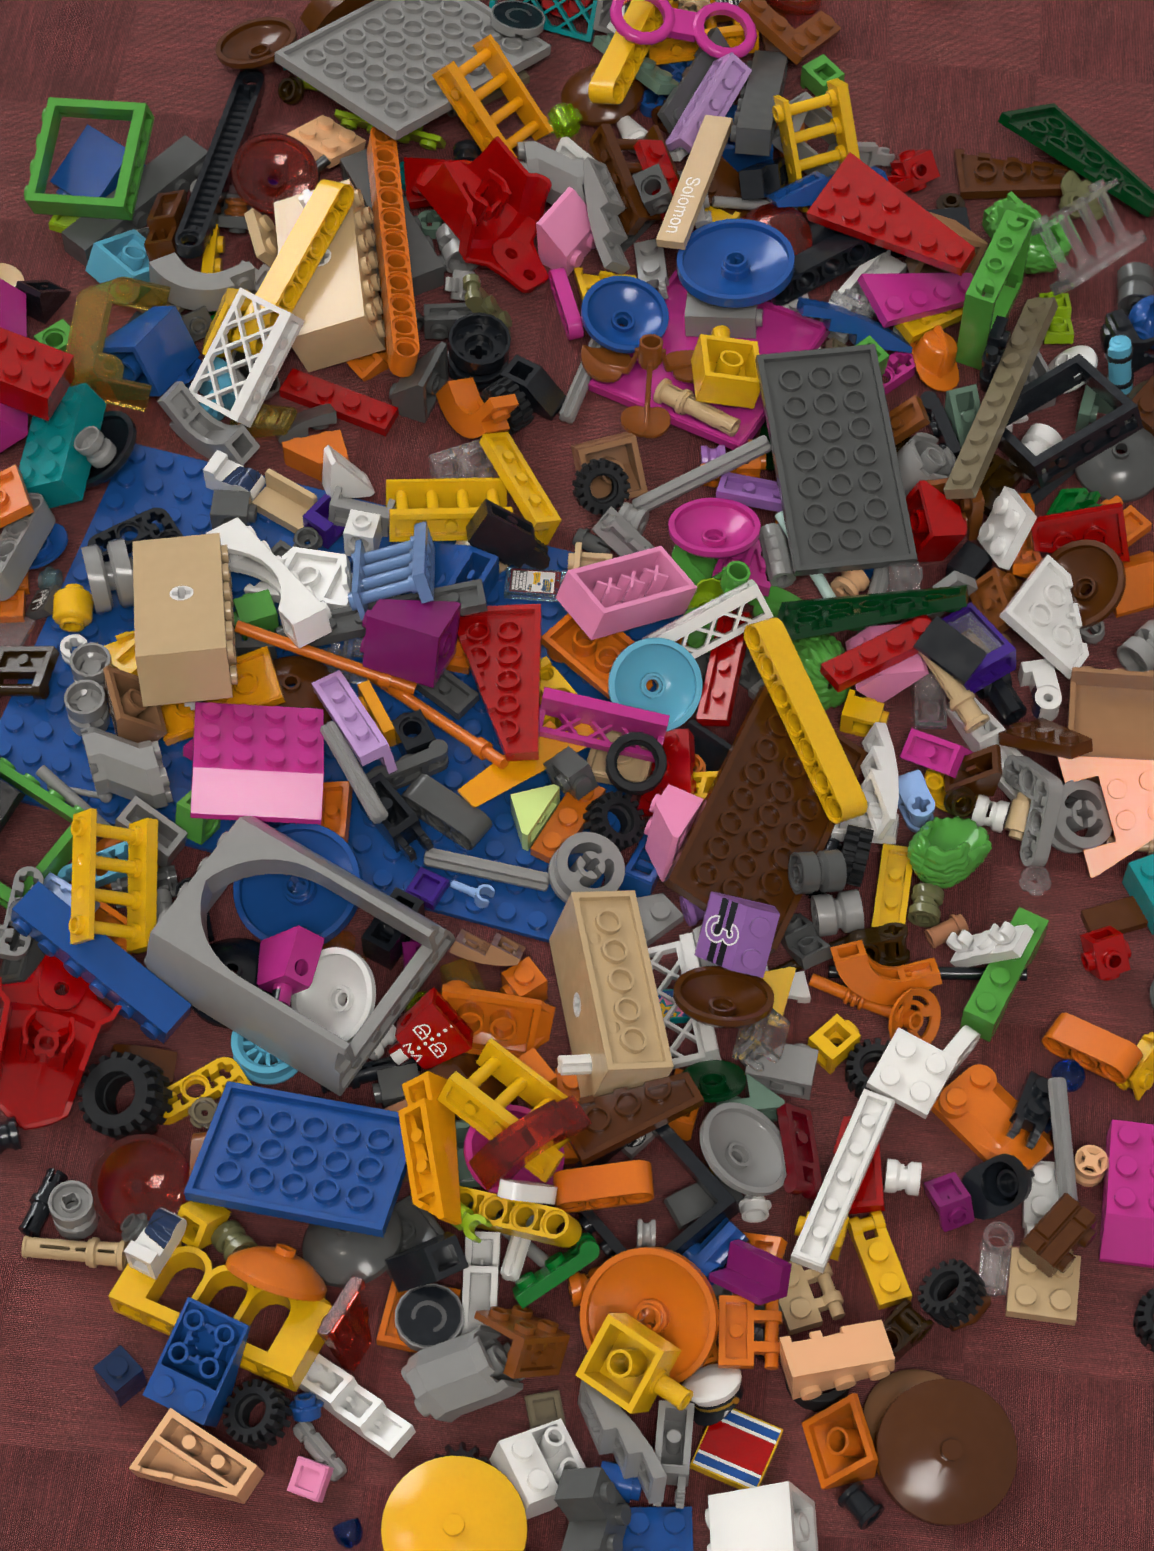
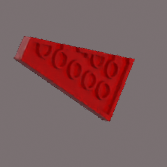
[806,152,976,276]
[457,604,542,761]

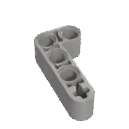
[0,493,56,601]

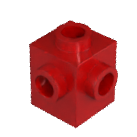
[890,148,940,193]
[1080,925,1131,981]

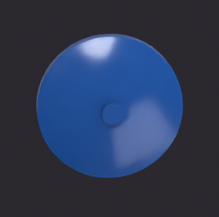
[677,219,795,308]
[233,823,363,944]

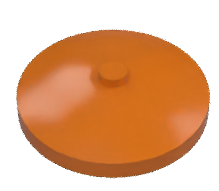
[579,1246,719,1383]

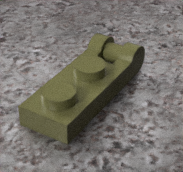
[462,274,512,337]

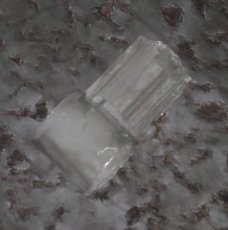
[978,1221,1014,1297]

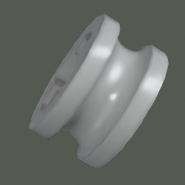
[637,1219,656,1248]

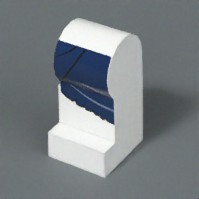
[203,450,266,501]
[1018,659,1062,721]
[124,1208,187,1280]

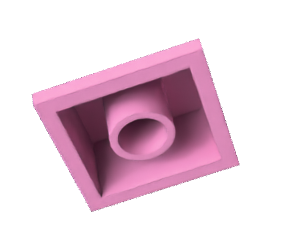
[536,187,596,277]
[845,624,929,703]
[644,784,704,882]

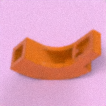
[435,377,519,439]

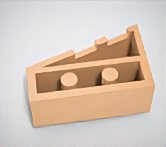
[779,1319,895,1401]
[129,1408,265,1504]

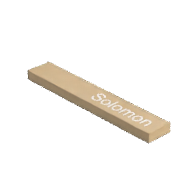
[656,115,734,250]

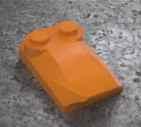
[541,613,653,699]
[440,980,556,1058]
[931,1064,1054,1170]

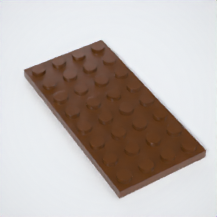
[663,684,868,955]

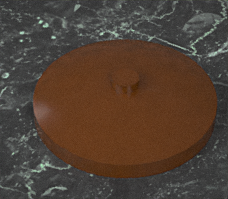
[874,1379,1018,1526]

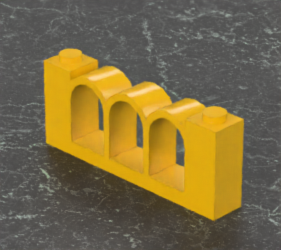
[108,1241,336,1392]

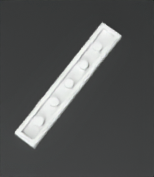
[790,1089,896,1273]

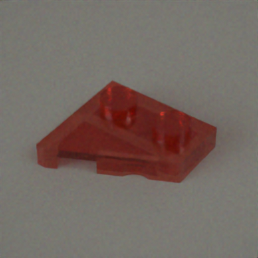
[317,1276,372,1371]

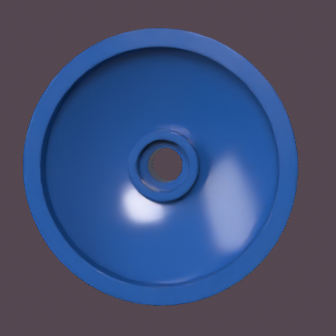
[581,276,669,353]

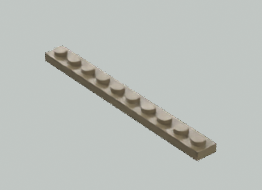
[943,297,1058,499]

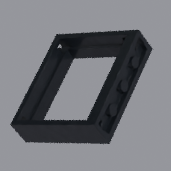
[998,354,1143,488]
[570,1124,740,1259]

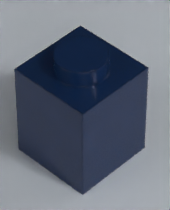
[93,1345,147,1407]

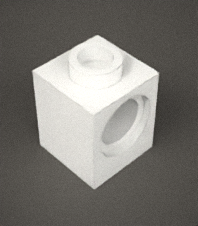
[343,509,382,557]

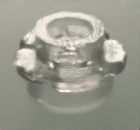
[1019,866,1051,896]

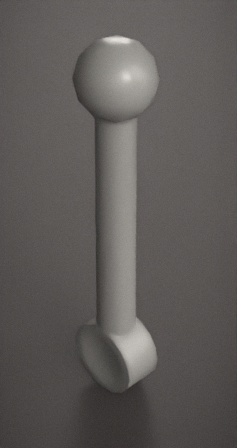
[47,785,112,803]

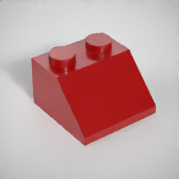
[906,480,967,563]

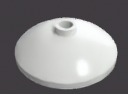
[291,947,376,1043]

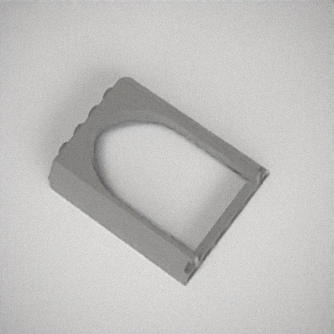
[144,816,456,1096]

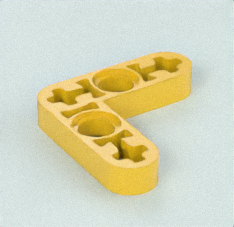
[163,1057,253,1125]

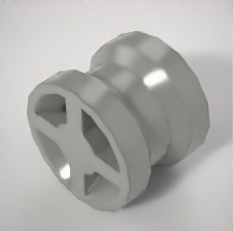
[618,502,650,535]

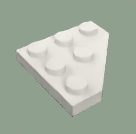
[999,554,1089,679]

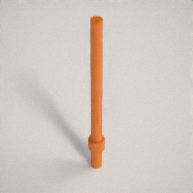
[234,620,417,695]
[368,679,509,769]

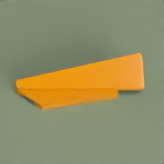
[458,720,599,807]
[398,1071,462,1225]

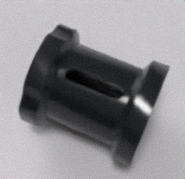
[837,1481,885,1530]

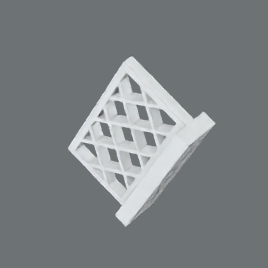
[189,288,304,428]
[648,932,721,1069]

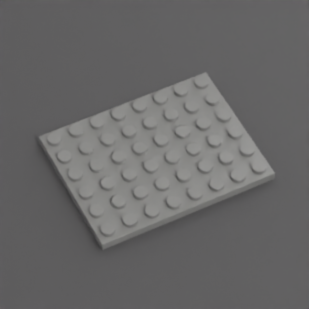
[274,0,551,140]

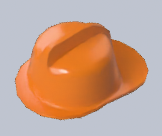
[910,325,959,392]

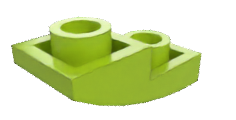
[1039,291,1074,344]

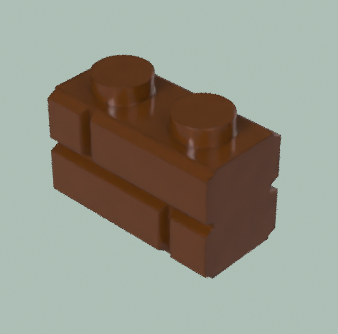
[1019,1193,1098,1277]

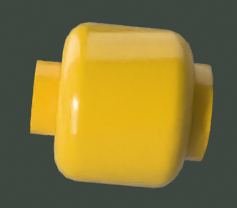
[52,584,94,632]

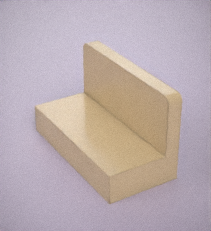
[252,468,318,533]

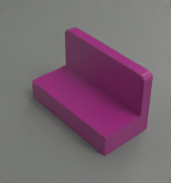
[708,1239,792,1305]

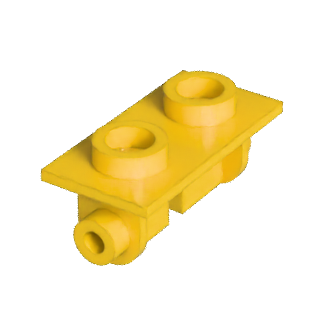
[1115,1032,1154,1101]

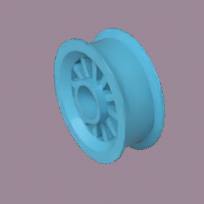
[231,1031,298,1085]

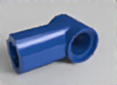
[683,1217,749,1286]

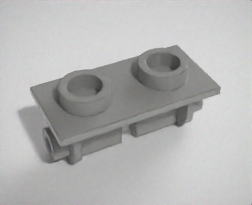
[591,506,654,556]

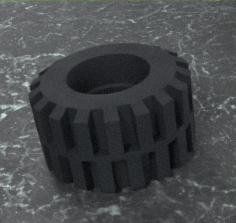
[78,1051,173,1142]

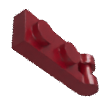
[777,1103,822,1200]

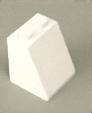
[705,1481,818,1551]

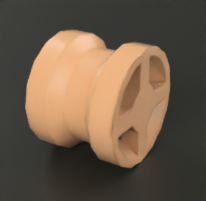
[831,570,870,597]
[1074,1145,1108,1187]

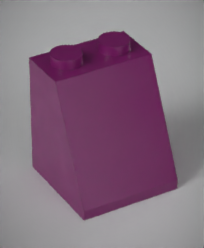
[360,599,461,688]

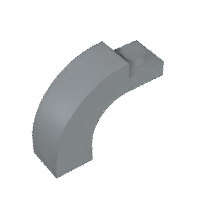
[149,252,255,312]
[157,381,260,466]

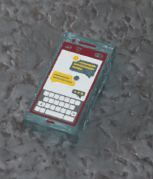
[504,567,567,602]

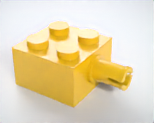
[691,325,761,409]
[575,1313,693,1414]

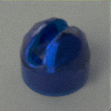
[332,1518,363,1549]

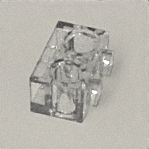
[429,439,498,479]

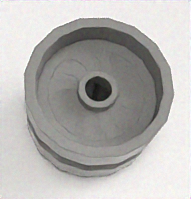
[81,538,134,614]

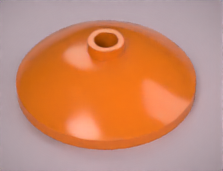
[225,1244,327,1301]

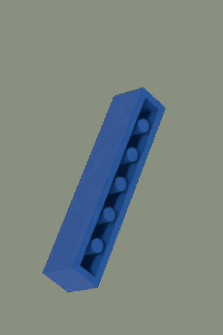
[11,881,192,1044]

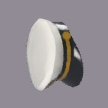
[682,1363,744,1426]

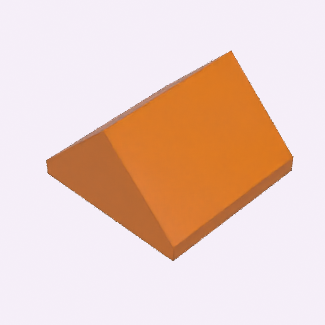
[1113,551,1154,618]
[801,1393,878,1490]

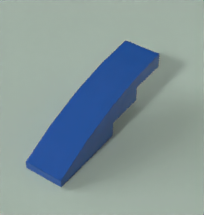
[766,166,888,207]
[796,297,913,353]

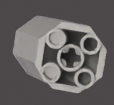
[517,140,587,205]
[80,727,173,809]
[401,1325,524,1423]

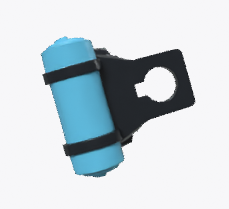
[1100,309,1154,395]

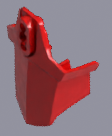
[415,136,552,293]
[0,955,122,1130]

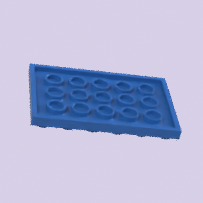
[184,1081,407,1238]

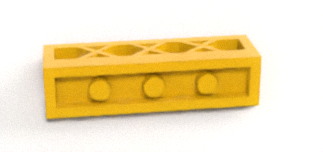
[479,432,562,545]

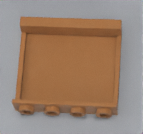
[1068,666,1154,784]

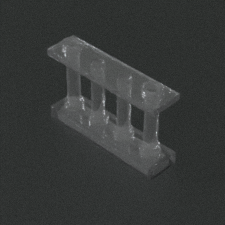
[1031,178,1147,296]

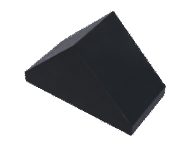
[16,280,71,324]

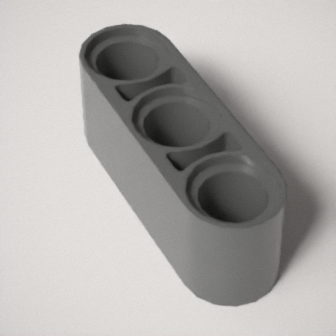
[401,774,493,850]

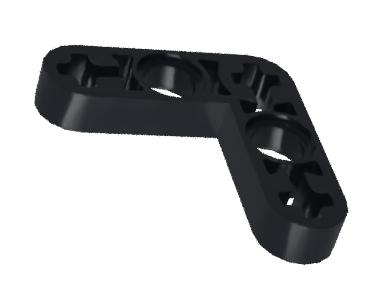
[87,508,183,562]

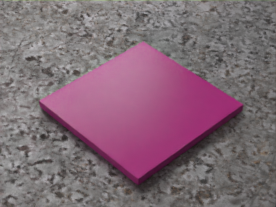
[588,269,831,450]

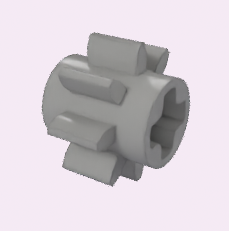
[444,270,481,300]

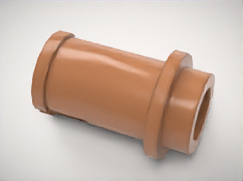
[924,914,969,949]

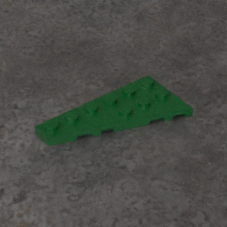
[997,103,1154,217]
[777,585,969,641]

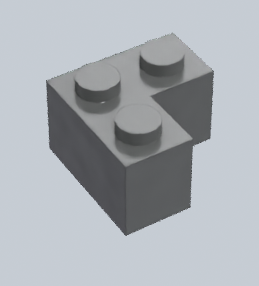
[554,1467,631,1551]

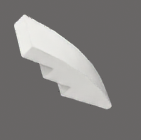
[945,698,1023,801]
[860,722,899,840]
[299,1354,416,1458]

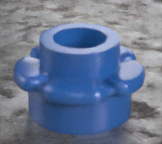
[289,1392,324,1422]

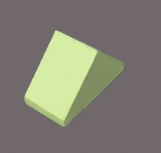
[510,784,560,851]

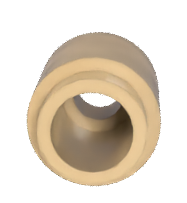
[1004,792,1031,841]

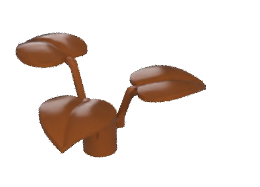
[581,334,694,438]

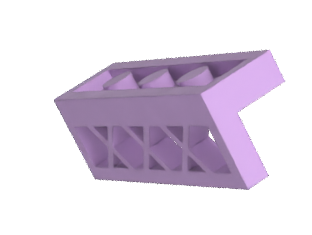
[665,52,752,154]
[311,670,397,774]

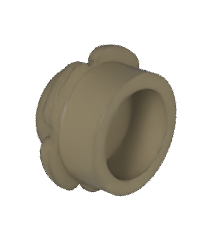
[188,1097,218,1129]

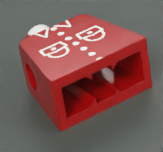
[389,987,474,1069]

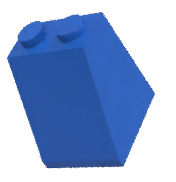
[50,124,146,198]
[92,306,200,397]

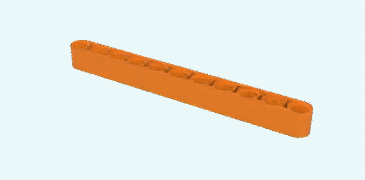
[366,126,420,377]

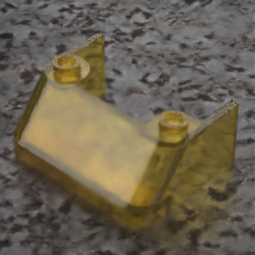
[66,277,171,412]

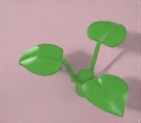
[671,544,802,653]

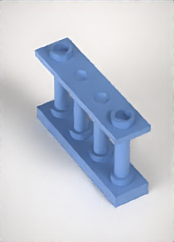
[348,521,436,621]

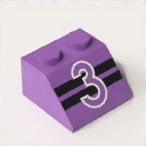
[694,891,780,978]

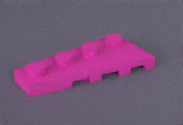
[857,273,984,328]

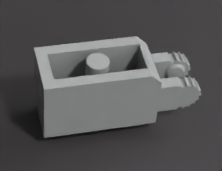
[653,1400,695,1509]

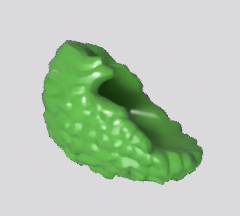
[986,199,1072,274]
[792,634,851,711]
[907,816,992,889]

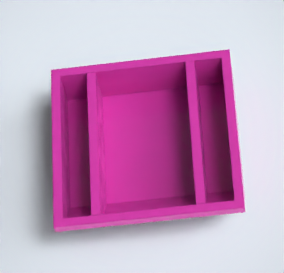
[190,702,324,825]
[1099,1119,1154,1268]

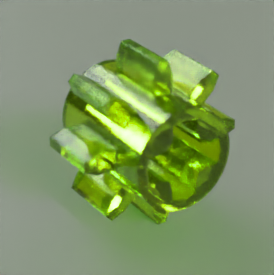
[548,103,583,138]

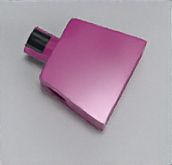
[257,925,325,1007]

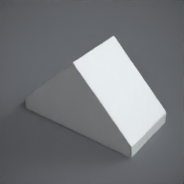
[322,445,375,500]

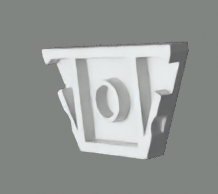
[244,547,351,610]

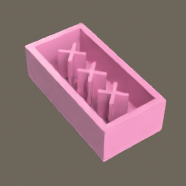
[556,546,697,640]

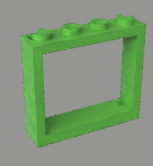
[24,97,155,220]
[956,209,1035,370]
[0,757,84,910]

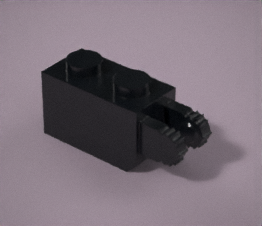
[466,499,550,571]
[356,772,434,863]

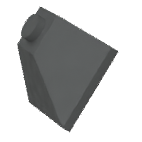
[389,341,449,423]

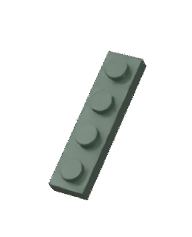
[592,33,679,95]

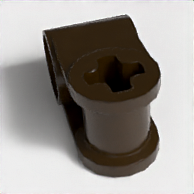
[845,922,911,966]
[883,1299,934,1364]

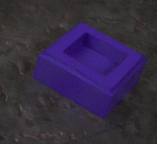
[405,867,450,911]

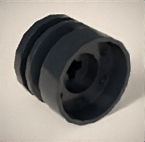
[447,312,511,392]

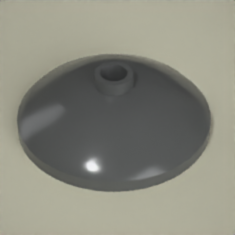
[1075,421,1154,503]
[302,1209,403,1288]

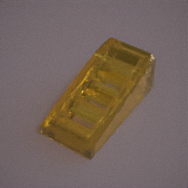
[230,404,298,438]

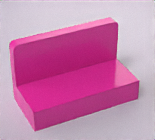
[900,728,974,778]

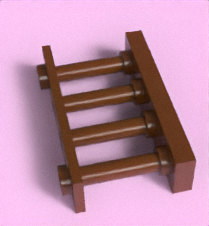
[589,124,680,235]

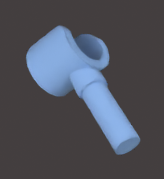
[450,880,495,909]

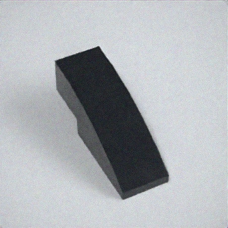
[739,156,789,200]

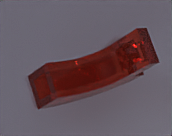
[468,1095,592,1191]

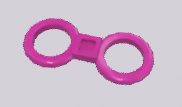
[610,0,757,59]

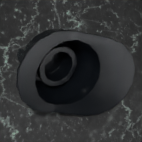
[961,1153,1035,1220]

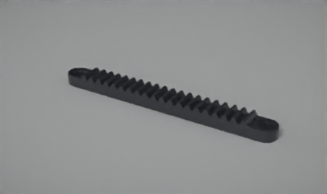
[175,70,265,259]

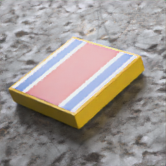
[690,1408,784,1490]

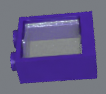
[942,602,1016,693]

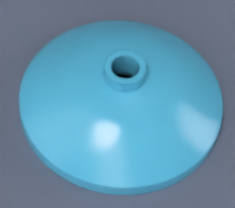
[608,638,703,731]

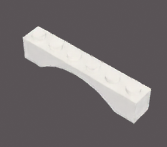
[206,517,332,648]

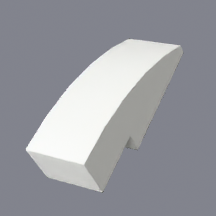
[461,1231,501,1335]

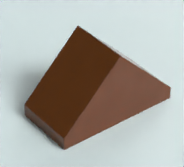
[944,744,1002,796]

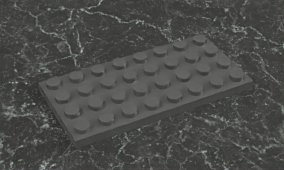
[755,344,918,576]

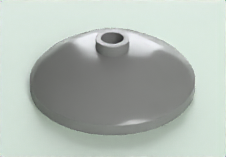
[700,1102,787,1197]

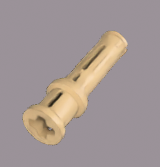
[653,378,741,437]
[918,652,990,734]
[21,1236,129,1271]

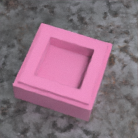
[287,1456,334,1503]

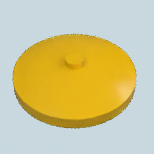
[381,1456,527,1551]

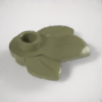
[1059,170,1105,222]

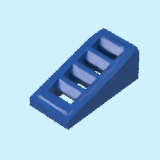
[619,834,660,898]

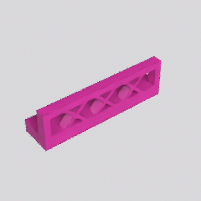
[540,687,670,763]

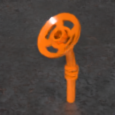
[809,973,941,1044]

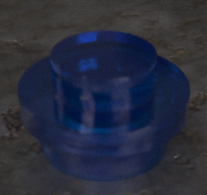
[1051,1059,1085,1092]

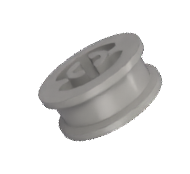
[1052,779,1112,854]
[548,832,625,903]

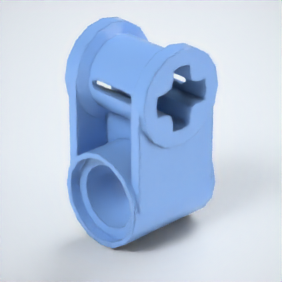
[898,769,935,833]

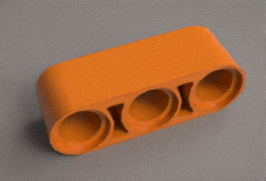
[1042,1013,1143,1084]
[553,1160,654,1213]

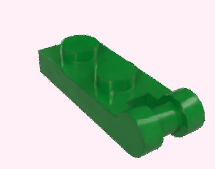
[512,1233,600,1309]

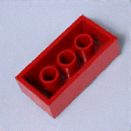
[0,327,75,421]

